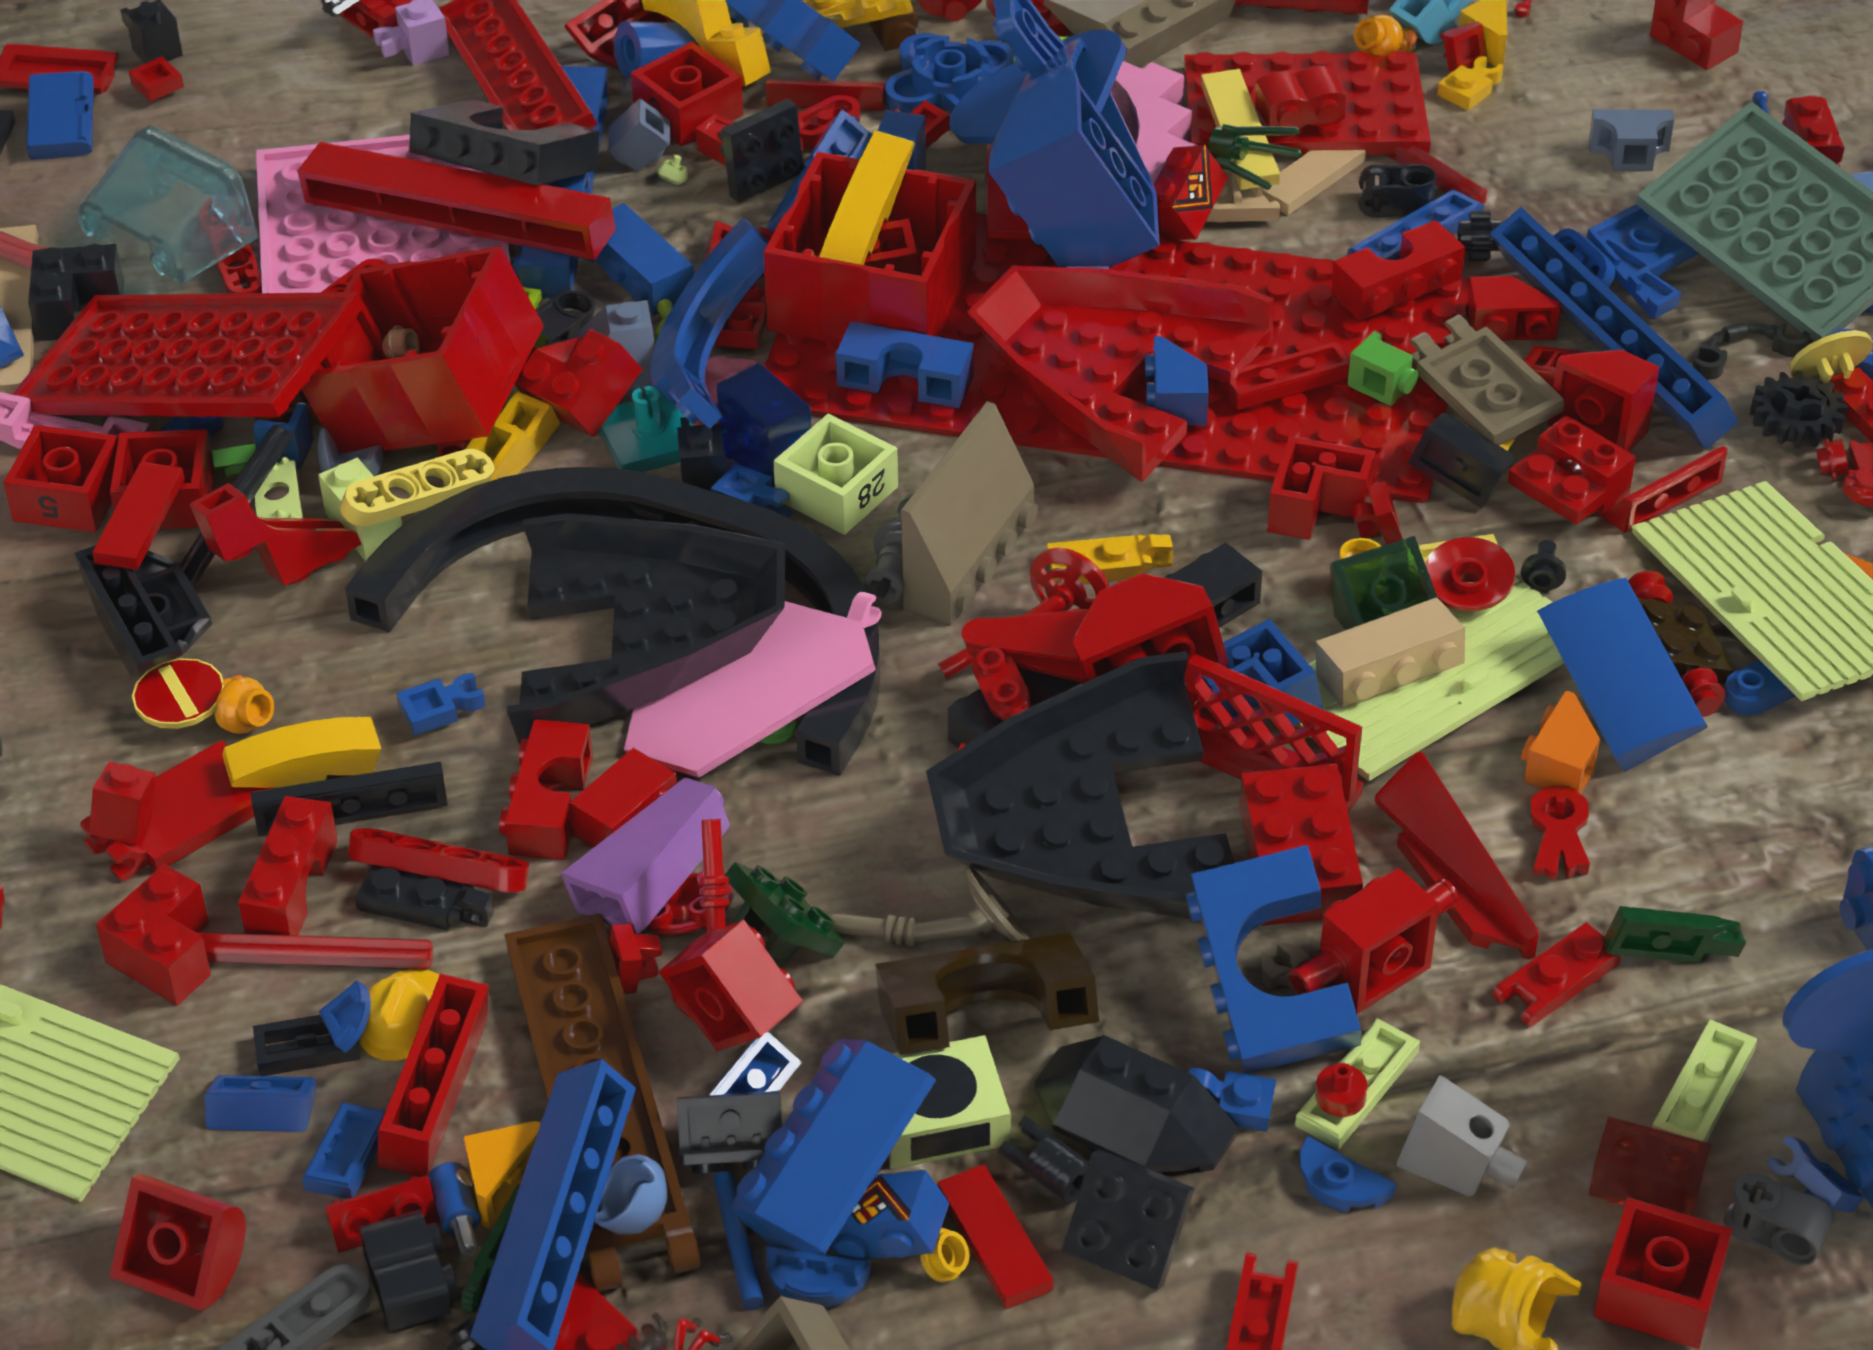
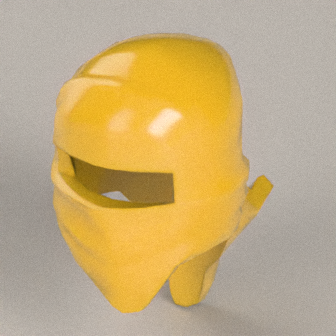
[1452,1247,1582,1350]

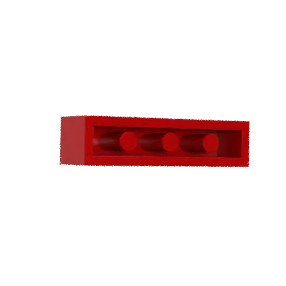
[378,973,489,1177]

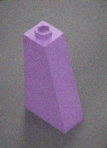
[561,777,730,934]

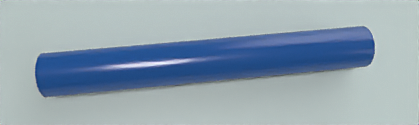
[713,1171,764,1310]

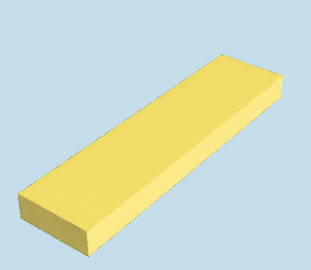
[1201,69,1280,190]

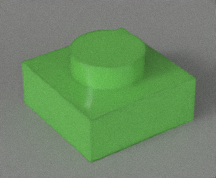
[211,444,256,478]

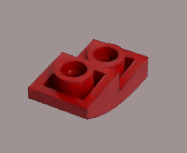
[716,283,767,349]

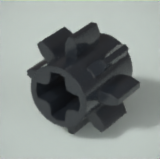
[1457,211,1501,261]

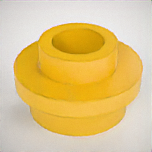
[920,1228,969,1282]

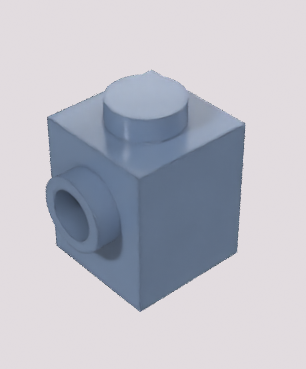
[608,99,670,172]

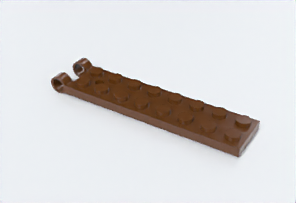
[504,913,701,1292]

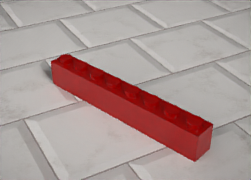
[297,142,616,260]

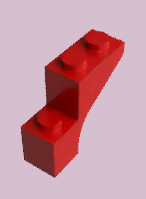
[189,483,362,586]

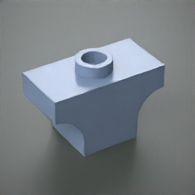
[1588,109,1674,171]

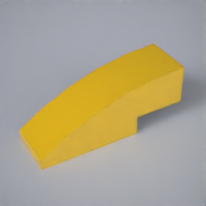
[442,391,560,487]
[222,717,381,788]

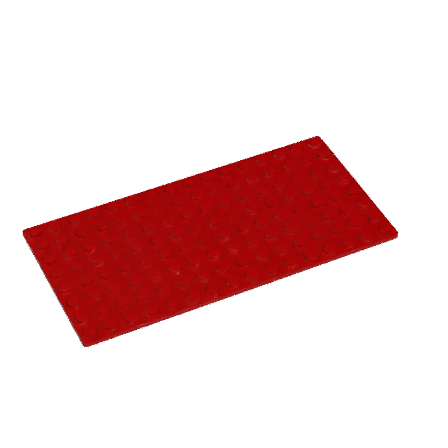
[752,213,1470,503]

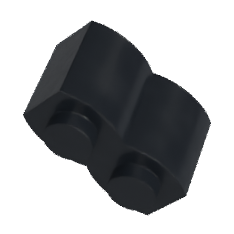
[359,1209,458,1332]

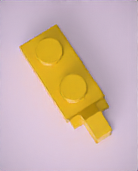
[1047,534,1173,584]

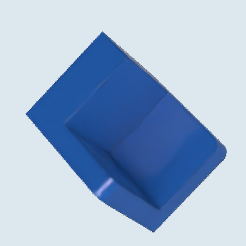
[253,403,313,469]

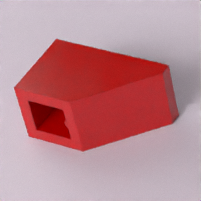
[1466,276,1560,341]

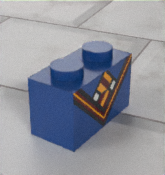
[831,1170,949,1260]

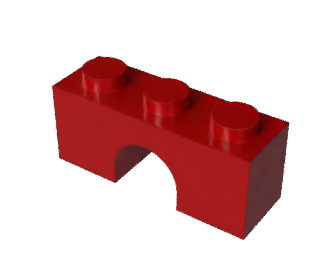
[1331,220,1465,321]
[499,719,593,860]
[238,796,338,935]

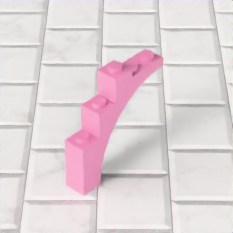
[1111,61,1197,184]

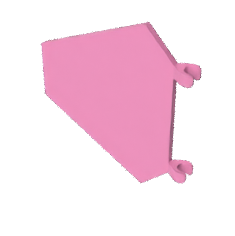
[624,592,882,778]

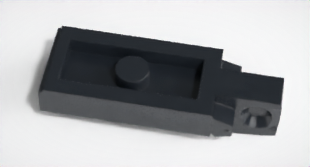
[355,865,494,930]

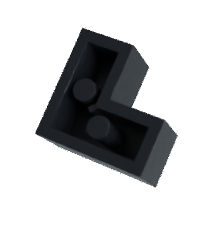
[28,244,124,341]

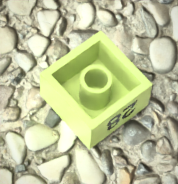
[774,414,898,535]

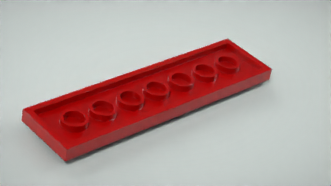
[439,0,598,130]

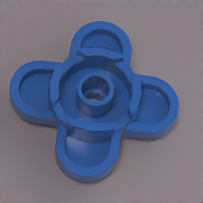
[885,33,1014,114]

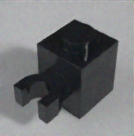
[120,0,183,64]
[677,417,725,491]

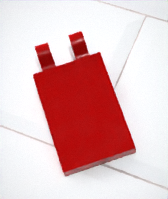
[80,740,273,881]

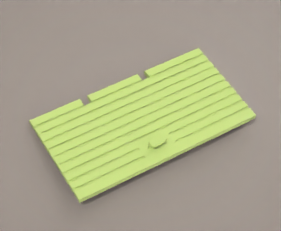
[1631,481,1873,701]
[1294,577,1564,781]
[0,984,180,1202]

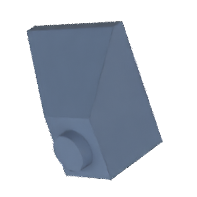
[571,300,655,398]

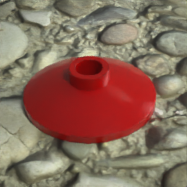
[1424,537,1516,611]

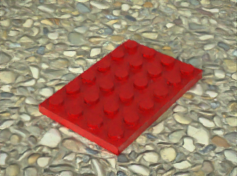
[1184,51,1431,156]

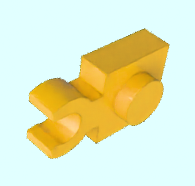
[1437,56,1504,111]

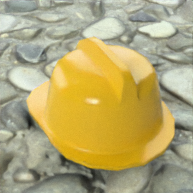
[358,969,440,1061]

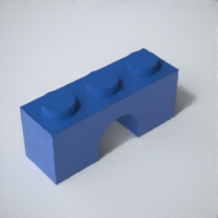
[836,321,974,408]

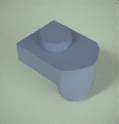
[317,428,385,476]

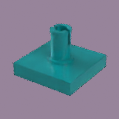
[599,386,694,472]

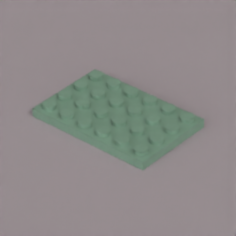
[1636,101,1873,342]

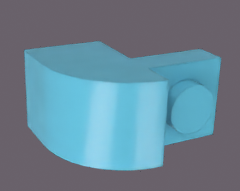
[1389,0,1472,44]

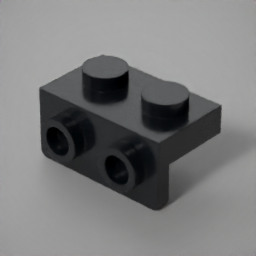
[677,1091,782,1173]

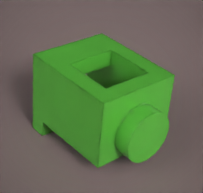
[1348,331,1418,406]

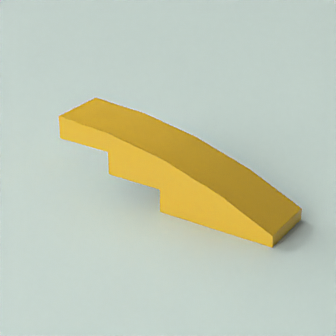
[819,130,915,265]

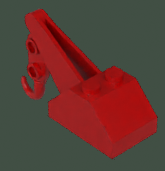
[961,573,1229,721]

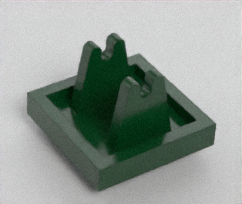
[724,862,845,967]

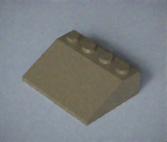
[1044,0,1235,68]
[901,401,1038,626]

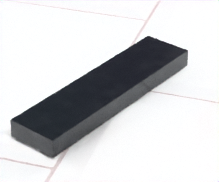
[250,762,448,836]

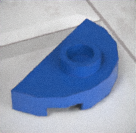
[1299,1136,1396,1212]
[766,1246,871,1307]

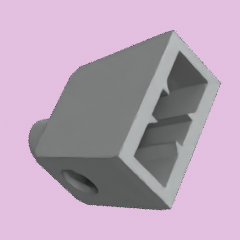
[1396,1075,1528,1196]

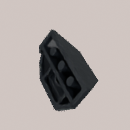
[74,545,212,675]
[1034,1035,1238,1172]

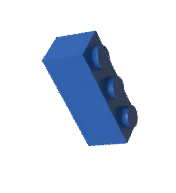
[589,203,694,316]

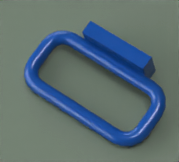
[767,109,873,231]

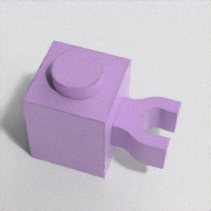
[373,0,449,66]

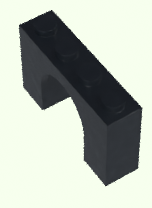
[409,99,600,185]

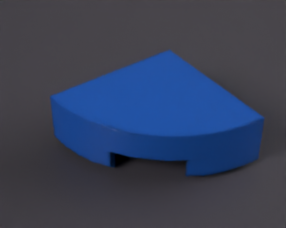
[319,980,371,1053]

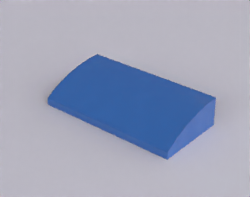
[1537,577,1708,772]

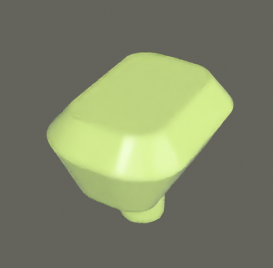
[657,155,688,185]

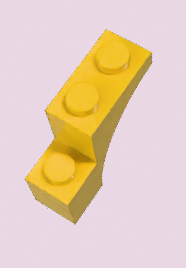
[642,0,771,86]

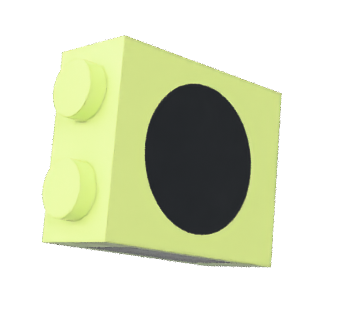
[887,1035,1011,1169]

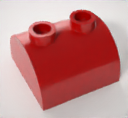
[109,1174,246,1311]

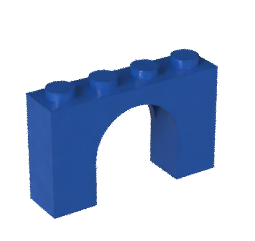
[1185,845,1361,1074]

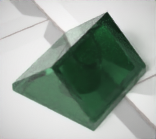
[1329,536,1438,630]

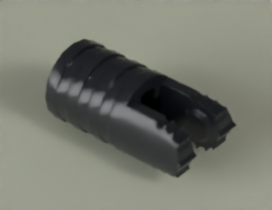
[997,1116,1089,1203]

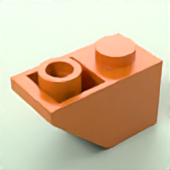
[1521,690,1600,794]

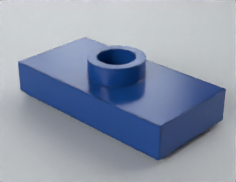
[302,1102,386,1199]

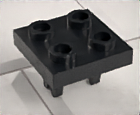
[718,99,803,203]
[1061,1149,1195,1290]

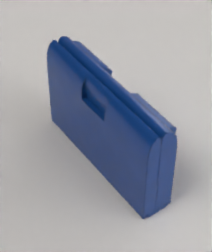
[26,71,94,159]

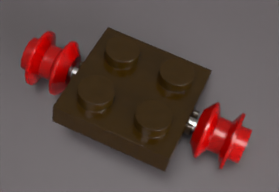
[1628,571,1734,717]

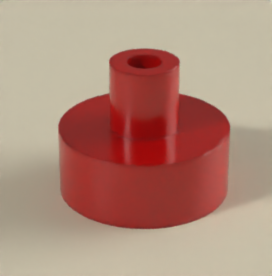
[1315,1063,1368,1117]

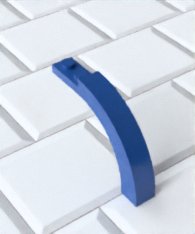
[650,217,769,429]

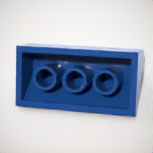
[728,1039,936,1254]

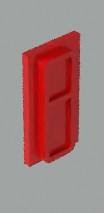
[0,43,119,95]

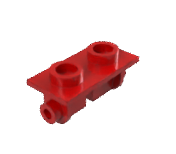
[325,1175,439,1253]

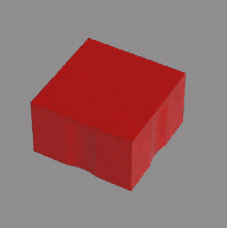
[764,151,976,344]
[301,246,544,453]

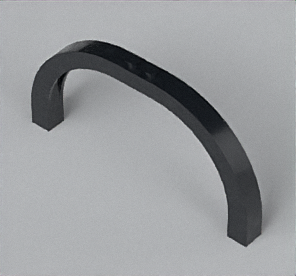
[345,467,880,776]

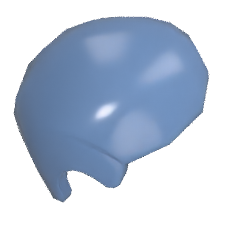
[594,1154,667,1235]

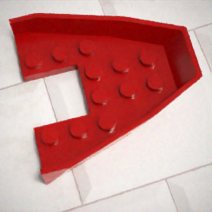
[967,266,1274,483]

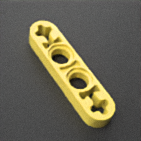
[340,449,494,527]

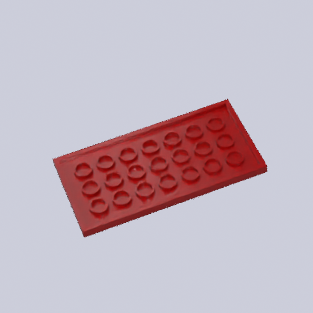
[12,292,365,418]

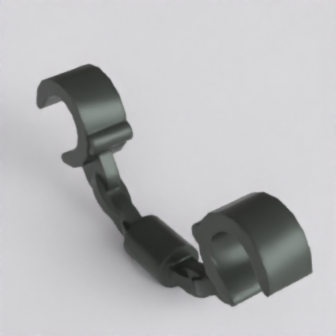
[1693,322,1810,380]

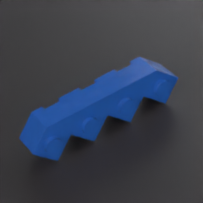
[726,0,861,82]

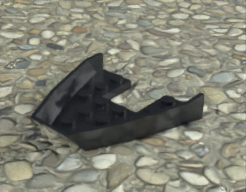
[507,513,785,746]
[926,651,1234,919]

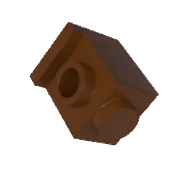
[870,6,918,51]

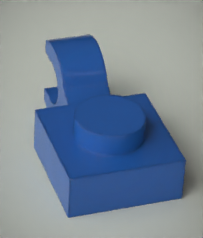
[711,463,791,518]
[1189,1068,1276,1132]
[1767,1136,1865,1213]

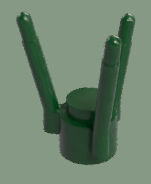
[1208,124,1302,190]

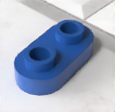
[1553,228,1615,288]
[1724,660,1795,715]

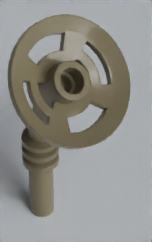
[832,866,1029,947]

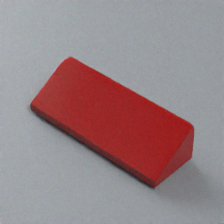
[766,78,886,111]
[1604,446,1728,533]

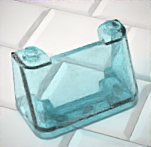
[77,125,259,284]

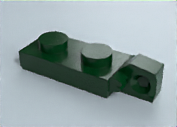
[1603,906,1746,963]

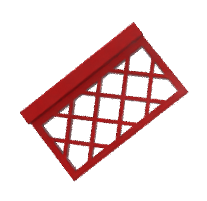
[1186,654,1363,813]

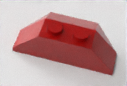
[564,0,675,70]

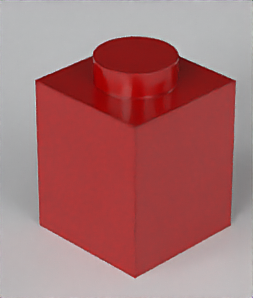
[89,761,155,845]

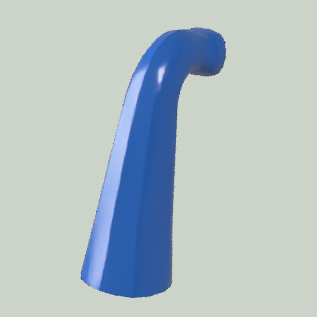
[614,17,749,79]

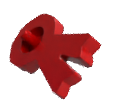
[1842,440,1873,507]
[1530,786,1590,880]

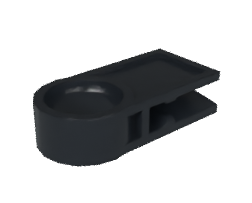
[534,290,596,348]

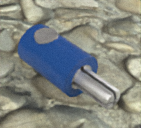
[429,1162,481,1255]

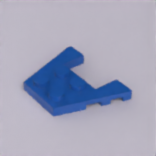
[1587,204,1701,319]

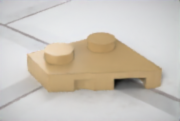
[1206,159,1280,223]

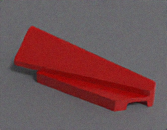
[1374,751,1539,960]

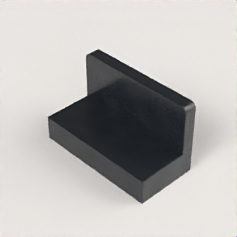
[1408,413,1517,508]

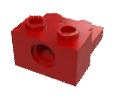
[1507,415,1636,525]

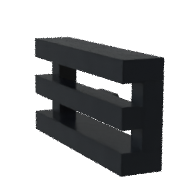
[253,1015,360,1076]

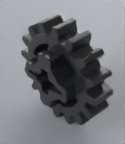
[1750,371,1848,448]

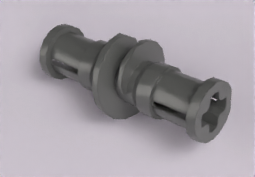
[864,494,913,604]

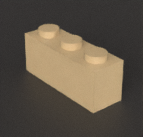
[1316,597,1465,708]

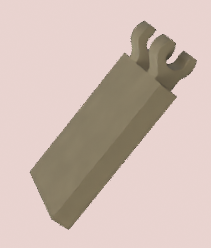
[1410,315,1565,445]

